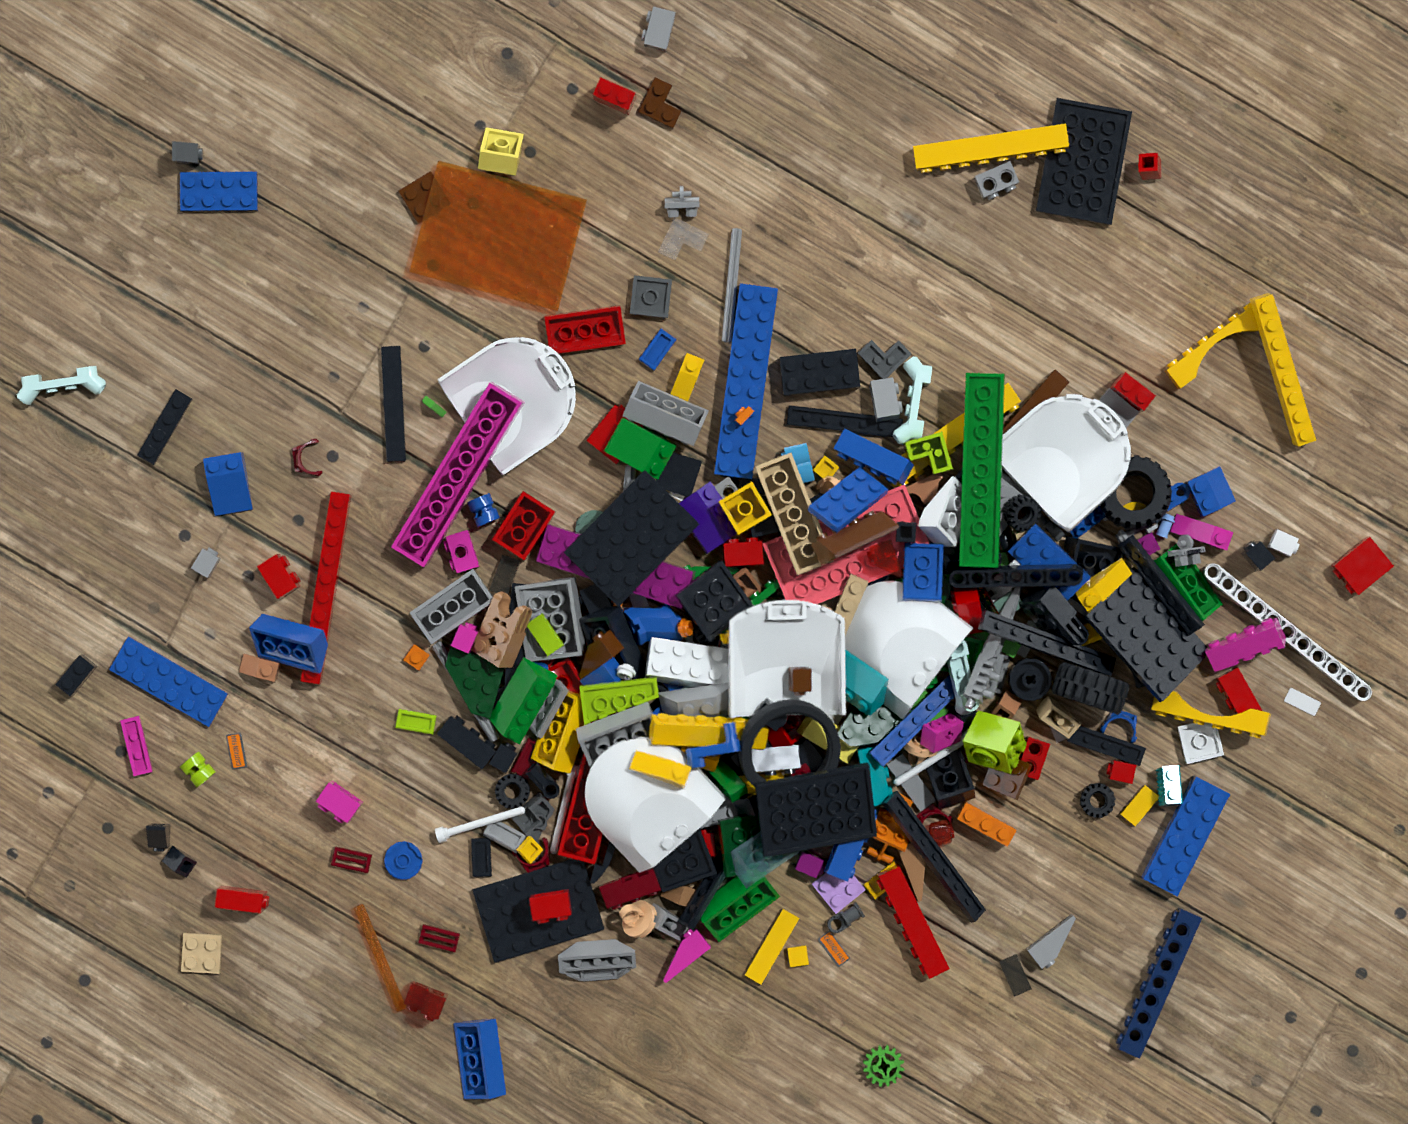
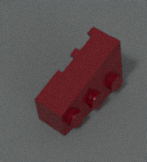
[599,868,661,910]

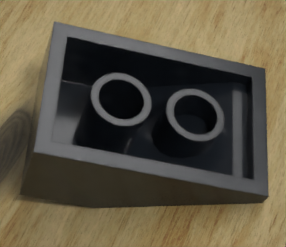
[1063,536,1125,577]
[926,748,976,809]

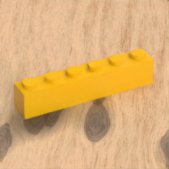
[649,713,769,749]

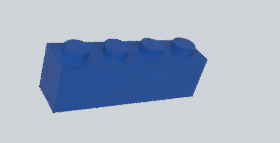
[833,428,914,485]
[823,809,877,882]

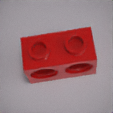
[1019,736,1050,780]

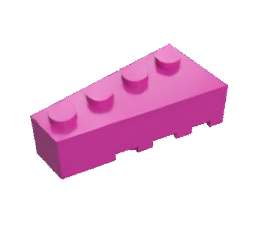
[1205,617,1286,672]

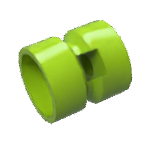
[180,751,216,788]

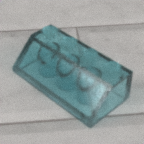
[731,832,803,889]

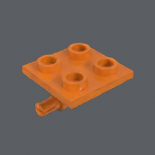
[866,807,909,865]

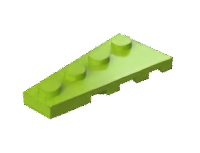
[580,677,659,725]

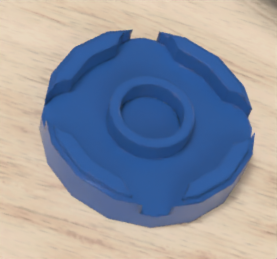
[384,841,423,880]

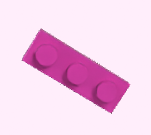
[120,716,153,776]

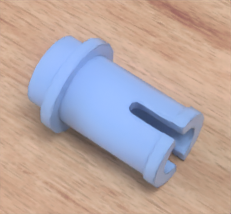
[1156,514,1175,538]

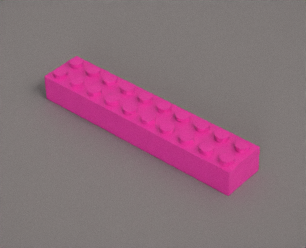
[391,382,525,567]

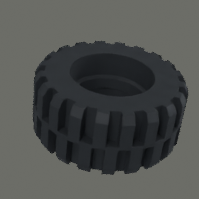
[1100,455,1172,531]
[1052,662,1129,715]

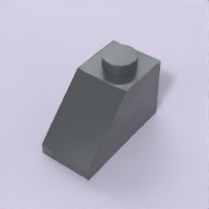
[172,141,203,165]

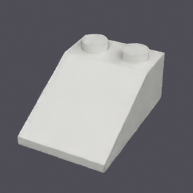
[918,477,962,547]

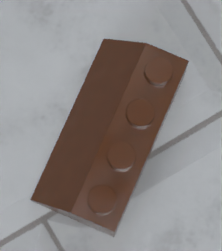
[811,510,899,565]

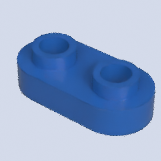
[1167,483,1190,512]

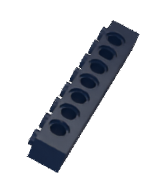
[1116,908,1202,1059]

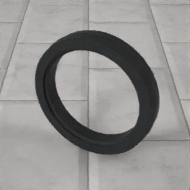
[738,699,841,787]

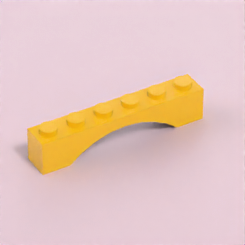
[1165,303,1259,389]
[1151,691,1271,739]

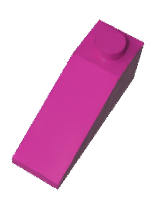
[1170,514,1233,551]
[663,928,711,983]

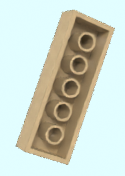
[755,453,833,576]

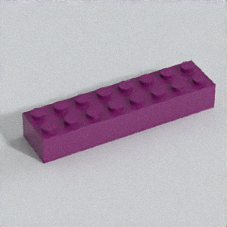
[536,524,696,609]

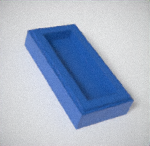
[639,329,677,371]

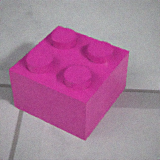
[316,780,363,824]

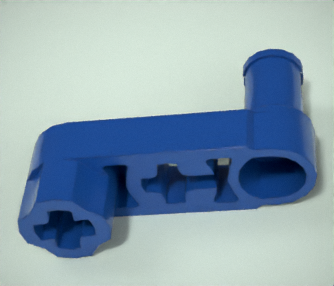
[686,722,741,769]

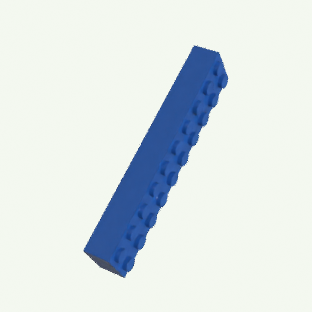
[714,283,778,480]

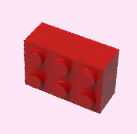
[492,491,556,560]

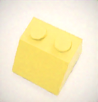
[478,127,524,176]

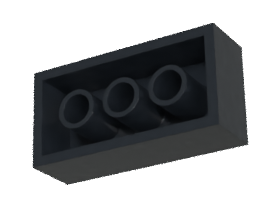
[779,349,860,396]

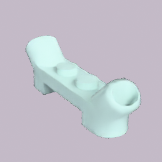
[893,356,932,445]
[17,366,106,405]
[947,640,980,715]

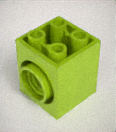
[963,710,1026,774]

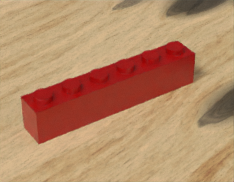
[876,864,950,979]

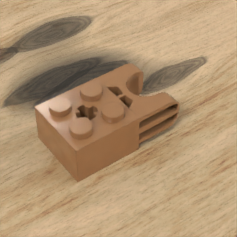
[471,591,532,668]

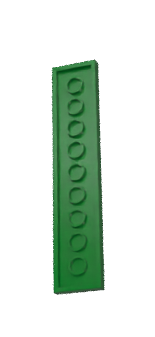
[959,373,1005,568]

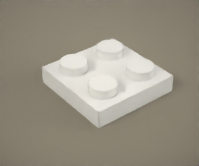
[1177,722,1224,764]

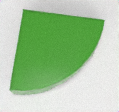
[422,396,447,417]

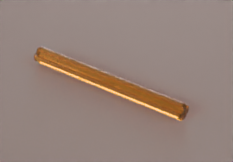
[354,904,406,1012]

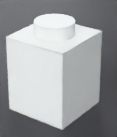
[1267,529,1299,556]

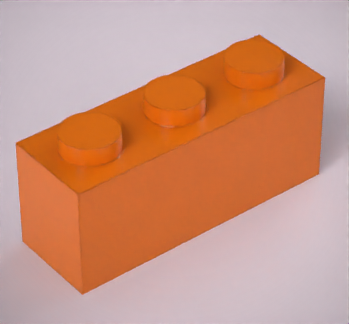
[956,801,1017,847]

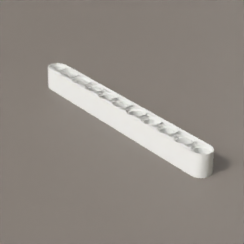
[1203,564,1372,701]

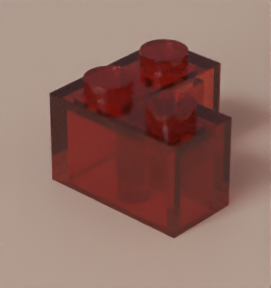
[404,981,449,1021]

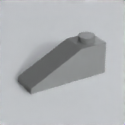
[1026,914,1076,969]

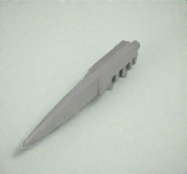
[963,586,1023,710]

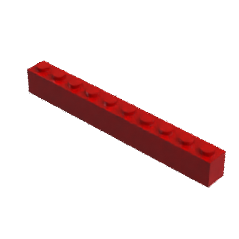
[300,491,352,684]

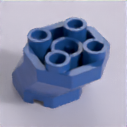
[622,604,683,645]

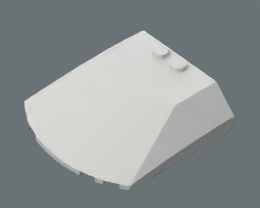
[729,600,846,718]

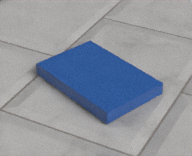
[903,543,943,602]

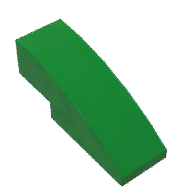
[703,758,748,803]

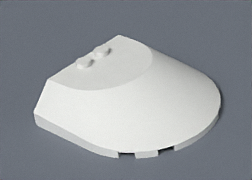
[437,337,576,476]
[1002,394,1131,532]
[845,580,973,719]
[585,737,725,873]

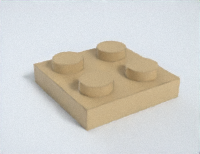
[181,933,222,974]

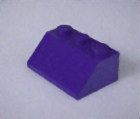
[679,481,737,554]

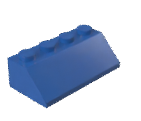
[249,614,328,674]
[454,1019,506,1099]

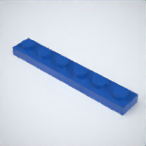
[869,674,955,767]

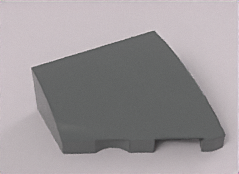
[512,792,555,844]

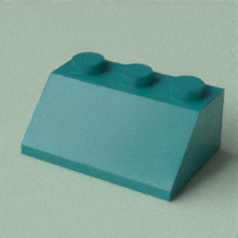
[845,650,889,716]
[856,745,893,806]

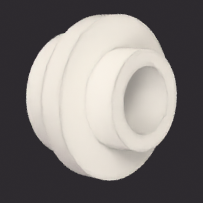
[617,664,636,680]

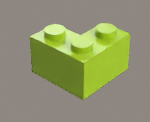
[904,432,953,474]

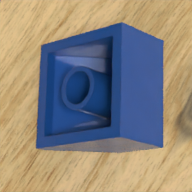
[1185,466,1236,517]

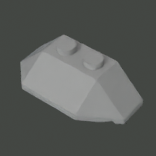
[659,683,729,718]
[558,939,636,981]

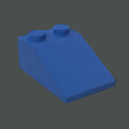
[203,452,253,516]

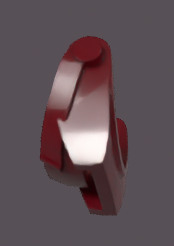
[292,438,323,476]
[916,803,953,824]
[512,837,550,873]

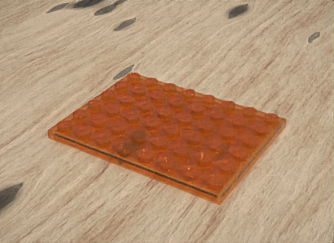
[409,161,587,311]

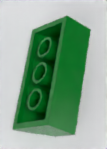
[1153,543,1223,621]
[489,657,557,745]
[700,863,780,942]

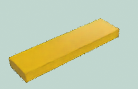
[745,909,800,984]

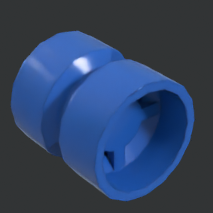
[467,493,500,527]

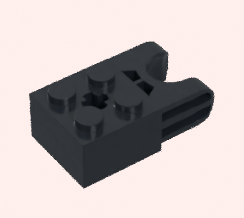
[1019,586,1089,645]

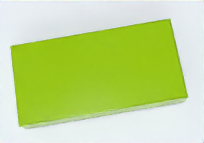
[527,613,564,656]
[395,709,437,734]

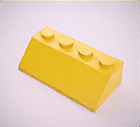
[531,691,587,774]

